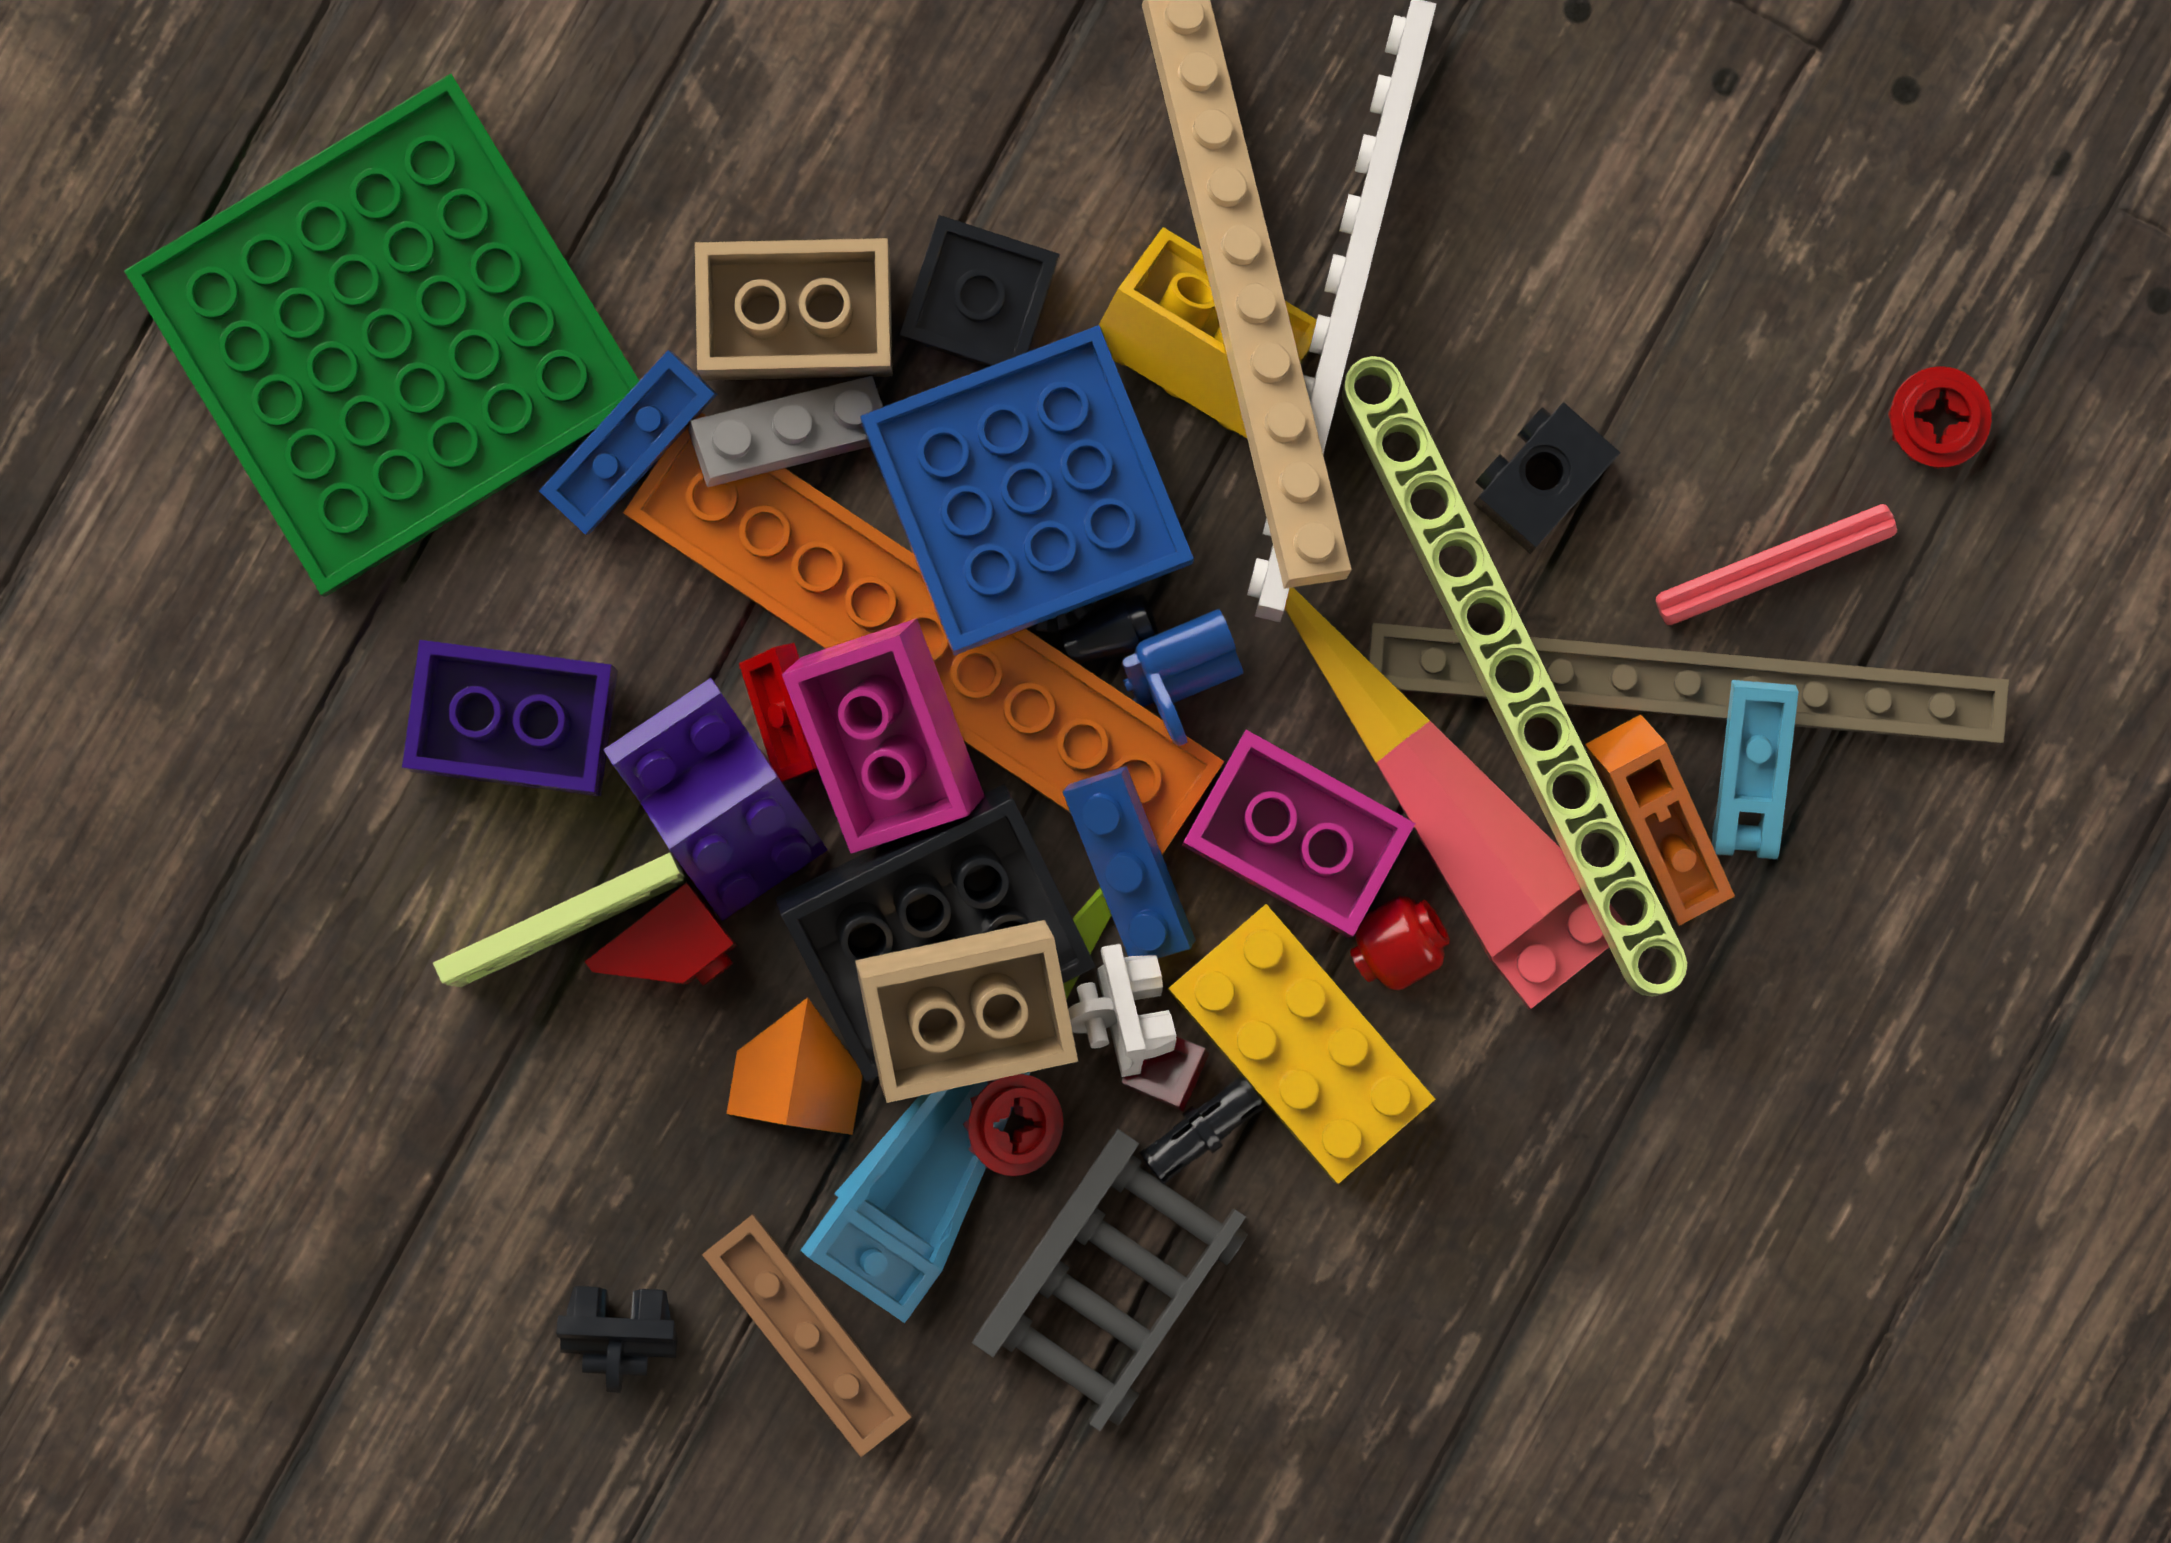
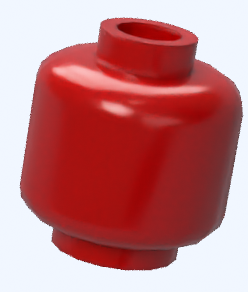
[1350,896,1450,991]

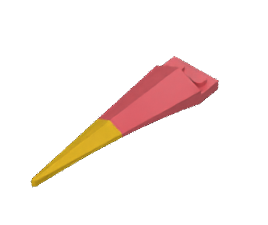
[1284,587,1628,1010]

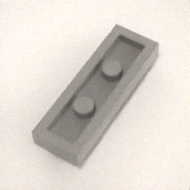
[688,376,883,487]

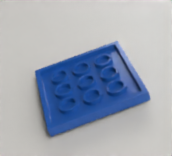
[860,325,1194,656]

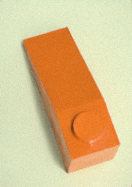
[1585,715,1735,926]

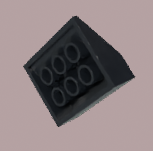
[776,784,1096,1082]

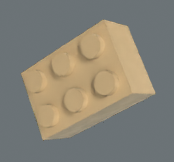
[695,238,893,381]
[855,920,1078,1103]

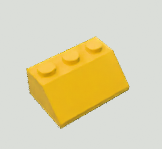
[1099,227,1317,438]

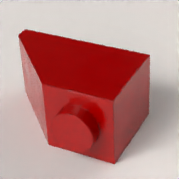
[585,883,738,986]

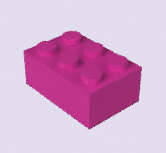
[782,618,985,853]
[1182,730,1416,938]

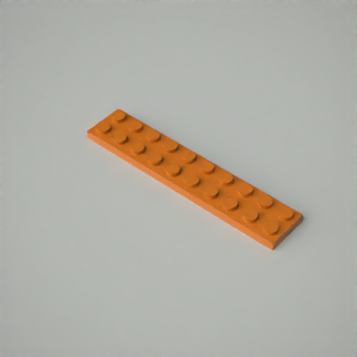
[623,412,1225,855]

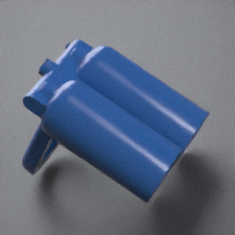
[1123,609,1244,746]

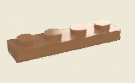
[702,1214,912,1457]

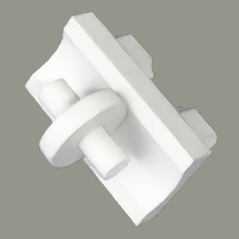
[1068,944,1176,1077]

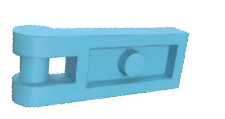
[1712,680,1799,859]

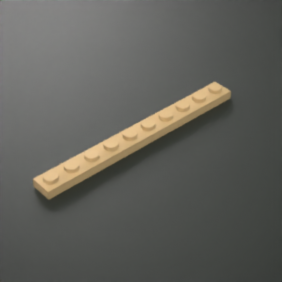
[1142,0,1352,589]

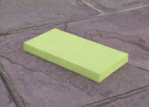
[433,853,689,987]

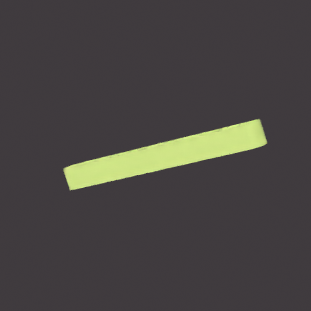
[1342,356,1687,996]

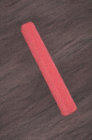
[1656,504,1897,625]

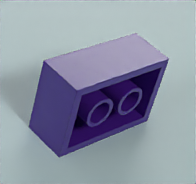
[402,640,618,796]

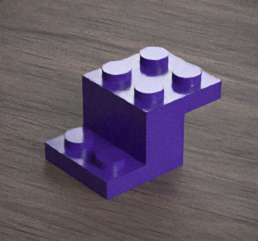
[603,678,828,921]

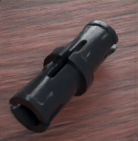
[1139,1075,1265,1184]

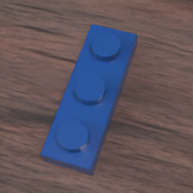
[539,350,718,535]
[1063,766,1196,959]

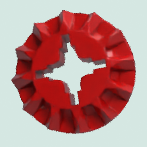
[1888,366,1992,469]
[963,1074,1063,1176]

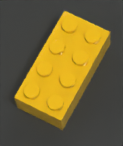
[1167,904,1436,1184]

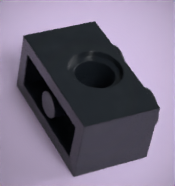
[1473,402,1621,554]

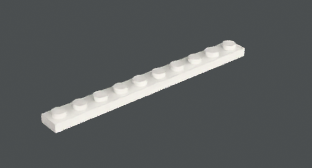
[1247,0,1436,622]

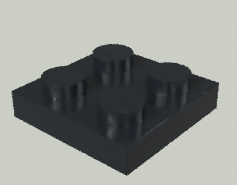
[899,215,1060,367]

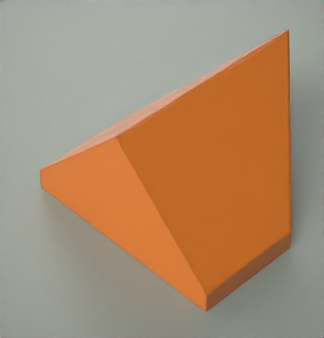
[726,997,863,1135]

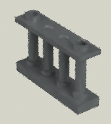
[972,1128,1248,1431]

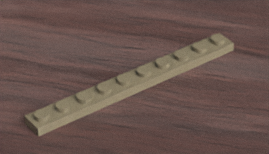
[1368,623,2009,745]

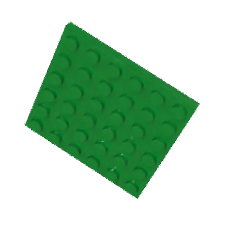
[124,74,639,597]

